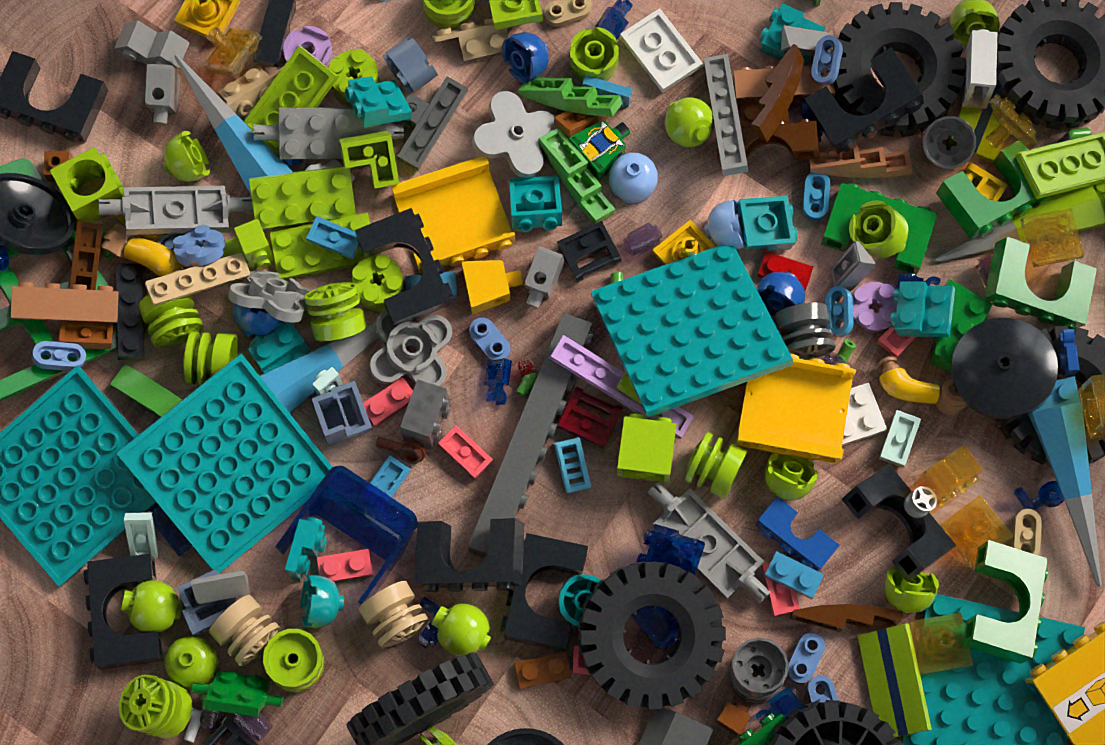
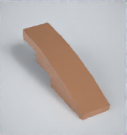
[809,144,912,178]

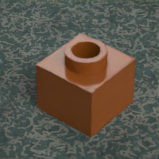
[43,151,73,182]
[715,701,751,737]

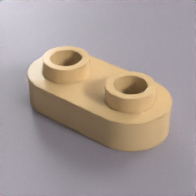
[544,0,592,27]
[1012,509,1042,555]

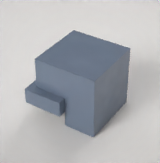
[311,381,372,446]
[177,569,237,636]

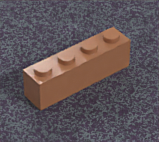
[732,65,835,107]
[11,282,118,323]

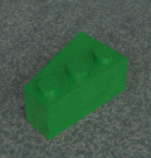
[929,279,993,375]

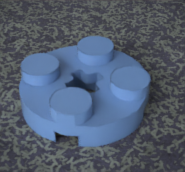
[173,225,226,266]

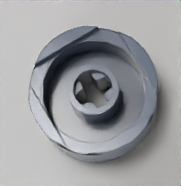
[382,35,438,95]

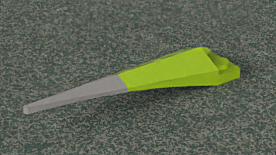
[934,182,1105,263]

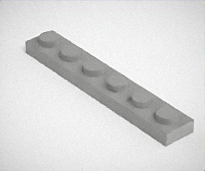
[704,54,748,176]

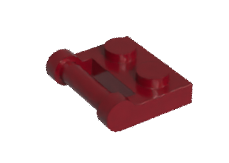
[558,387,623,449]

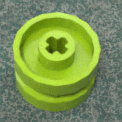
[422,0,476,29]
[263,629,324,692]

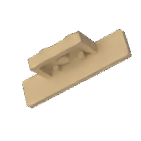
[432,17,509,61]
[218,66,284,121]
[145,253,250,306]

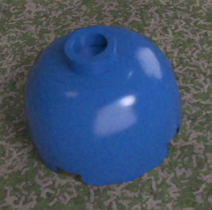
[502,32,549,83]
[756,272,805,317]
[232,303,281,337]

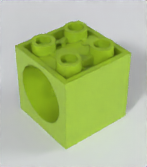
[50,147,123,223]
[617,414,677,483]

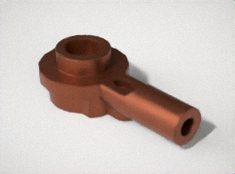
[376,437,426,464]

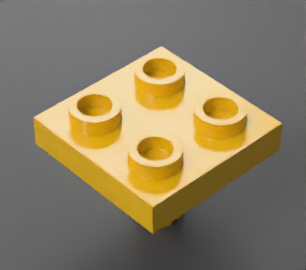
[174,0,240,43]
[652,219,715,265]

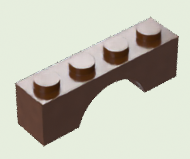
[717,119,820,167]

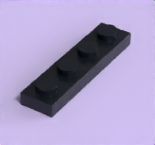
[116,263,144,360]

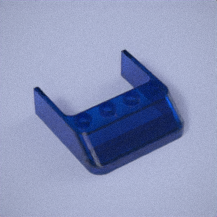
[275,466,418,606]

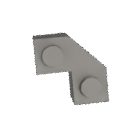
[115,20,190,69]

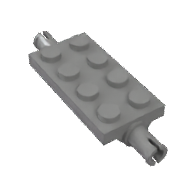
[253,108,404,159]
[98,186,253,235]
[647,481,771,604]

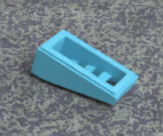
[553,437,591,494]

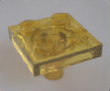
[203,27,262,76]
[986,94,1038,150]
[1020,208,1084,267]
[940,495,1014,568]
[908,613,973,675]

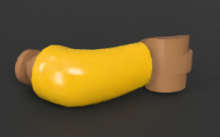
[101,223,185,277]
[879,356,967,415]

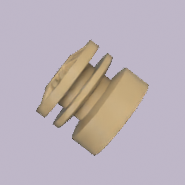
[358,581,429,649]
[209,594,281,666]

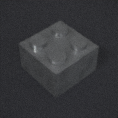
[400,379,452,449]

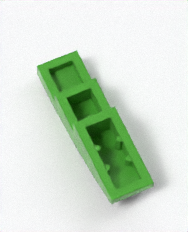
[518,78,622,117]
[538,127,615,225]
[110,364,183,418]

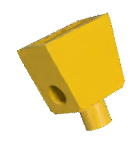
[462,260,523,315]

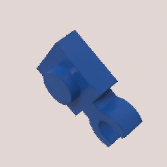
[1057,329,1079,377]

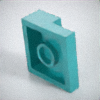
[759,3,825,67]
[345,76,412,127]
[509,175,562,232]
[737,196,798,251]
[891,282,955,337]
[248,321,311,374]
[285,517,328,581]

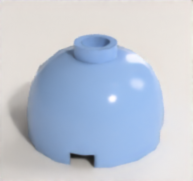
[608,152,658,204]
[704,200,745,250]

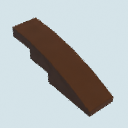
[752,44,804,142]
[69,221,103,290]
[790,604,903,632]

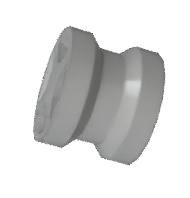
[904,486,937,518]

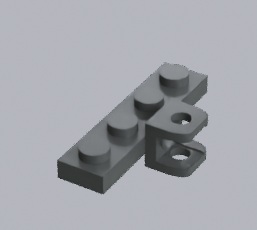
[397,76,468,171]

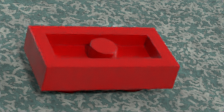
[757,251,814,291]

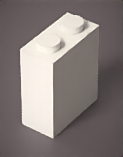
[962,29,997,109]

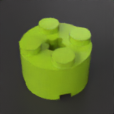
[569,27,619,82]
[329,49,380,107]
[849,200,908,258]
[352,254,405,312]

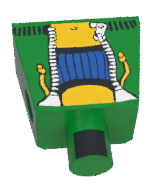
[569,120,631,181]

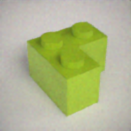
[339,130,399,188]
[219,219,275,271]

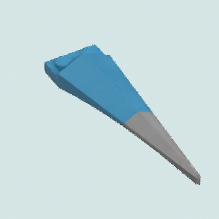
[174,54,293,228]
[260,322,379,413]
[1028,377,1102,587]

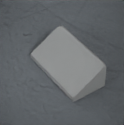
[781,25,832,55]
[830,241,876,291]
[191,570,250,604]

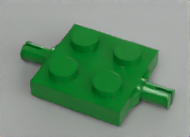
[192,670,284,717]

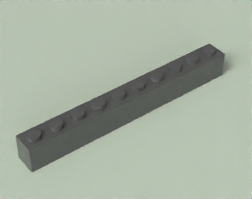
[468,312,595,558]

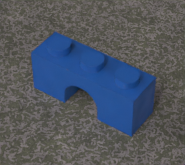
[756,496,839,572]

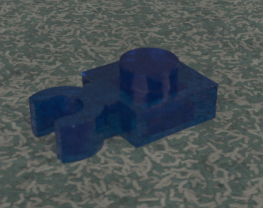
[755,686,805,720]

